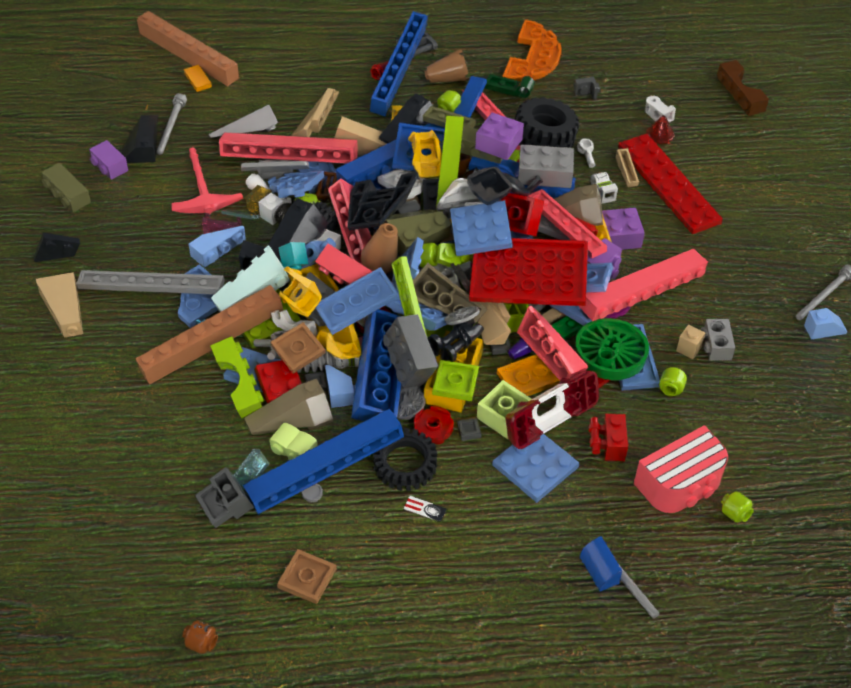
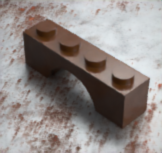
[717,60,769,116]

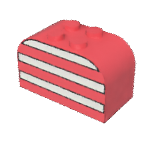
[634,425,728,513]

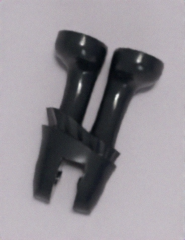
[427,319,484,362]

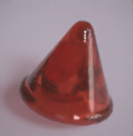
[646,115,675,144]

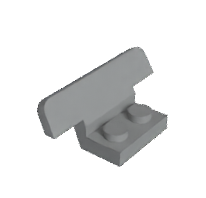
[241,160,310,179]

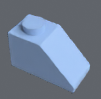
[804,308,847,340]
[325,365,356,408]

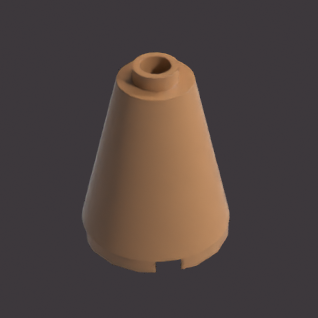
[424,49,469,83]
[361,223,398,274]

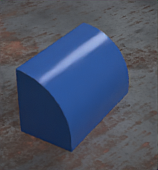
[580,536,622,592]

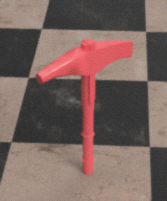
[172,147,243,214]

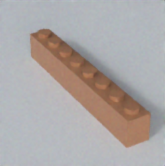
[137,11,239,86]
[135,285,283,385]

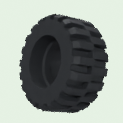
[515,97,579,148]

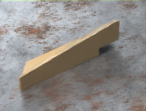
[291,88,339,137]
[466,280,511,345]

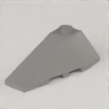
[209,105,278,138]

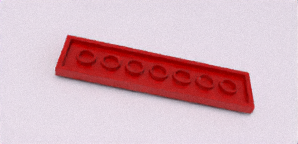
[618,133,723,235]

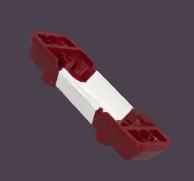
[506,371,599,449]

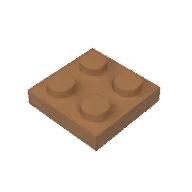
[271,322,326,373]
[277,549,337,604]

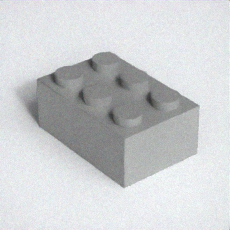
[518,145,574,188]

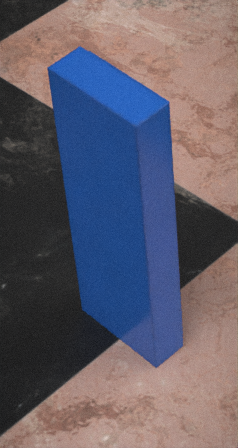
[454,76,487,118]

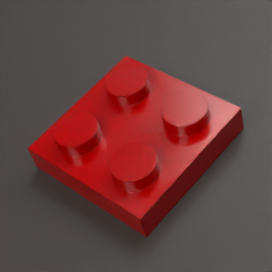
[254,360,302,404]

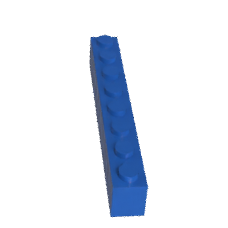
[370,11,428,116]
[336,123,445,186]
[243,408,404,514]

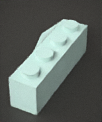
[211,245,290,312]

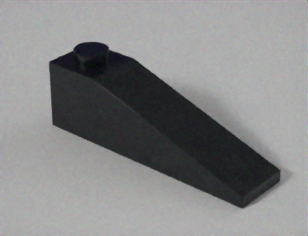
[379,93,433,144]
[121,115,158,163]
[263,198,329,263]

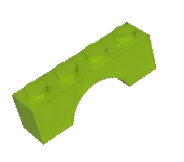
[210,336,264,419]

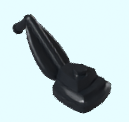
[467,167,543,205]

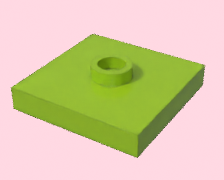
[432,360,479,401]

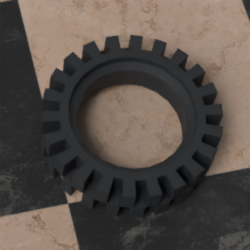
[374,428,437,491]

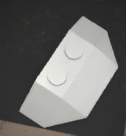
[436,178,501,211]

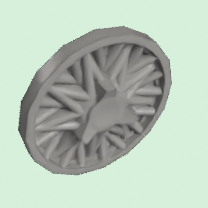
[444,306,480,325]
[397,387,426,420]

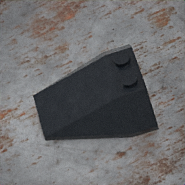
[348,172,419,230]

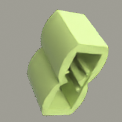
[269,423,318,460]

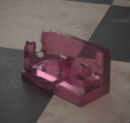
[202,213,243,234]

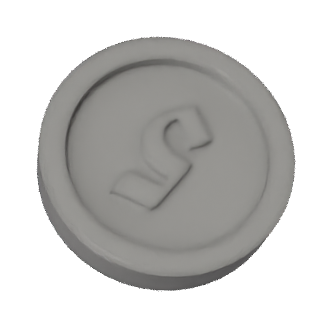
[302,483,323,502]

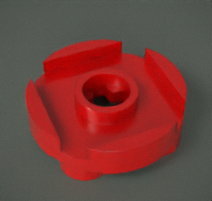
[414,406,454,445]

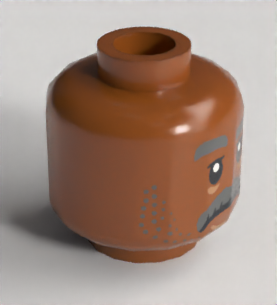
[182,620,218,654]

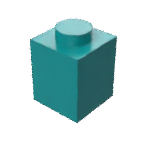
[279,242,309,271]

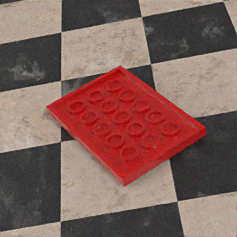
[469,238,588,306]

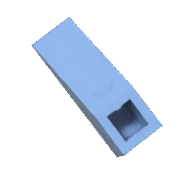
[189,226,246,267]

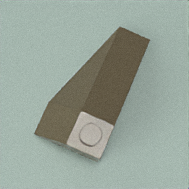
[554,184,603,226]
[413,263,487,324]
[244,379,333,435]

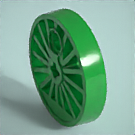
[575,318,649,380]

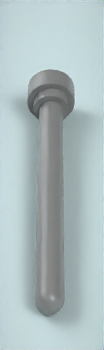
[157,94,187,155]
[796,265,851,320]

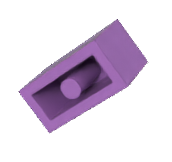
[90,140,128,180]

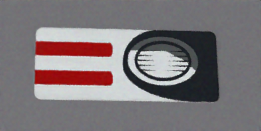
[404,496,446,521]

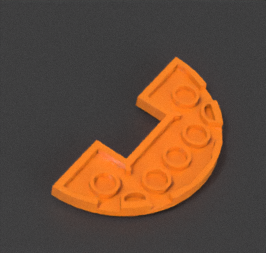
[503,19,561,81]

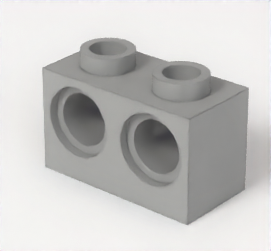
[701,319,735,361]

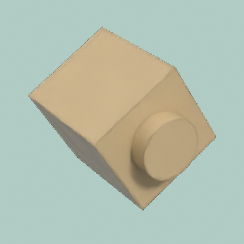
[676,325,705,359]

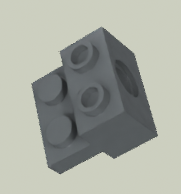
[195,467,254,528]

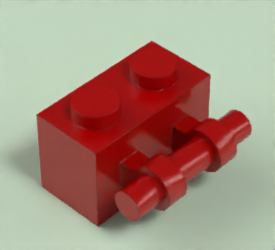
[589,414,628,461]

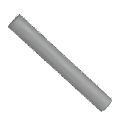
[619,565,660,619]

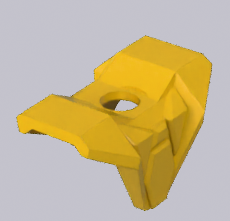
[408,130,442,178]
[279,267,322,317]
[315,324,362,359]

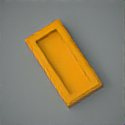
[184,64,212,92]

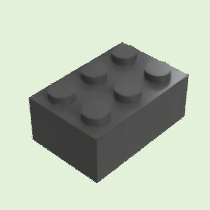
[383,314,438,388]

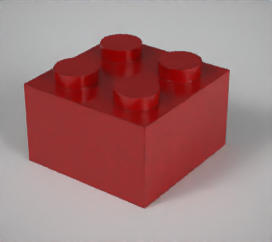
[501,193,544,237]

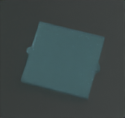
[221,210,260,219]

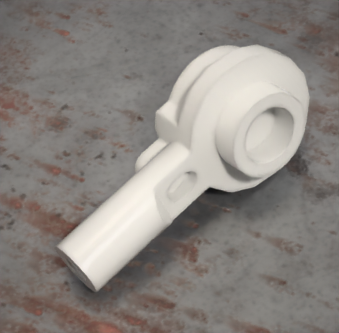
[577,139,595,168]

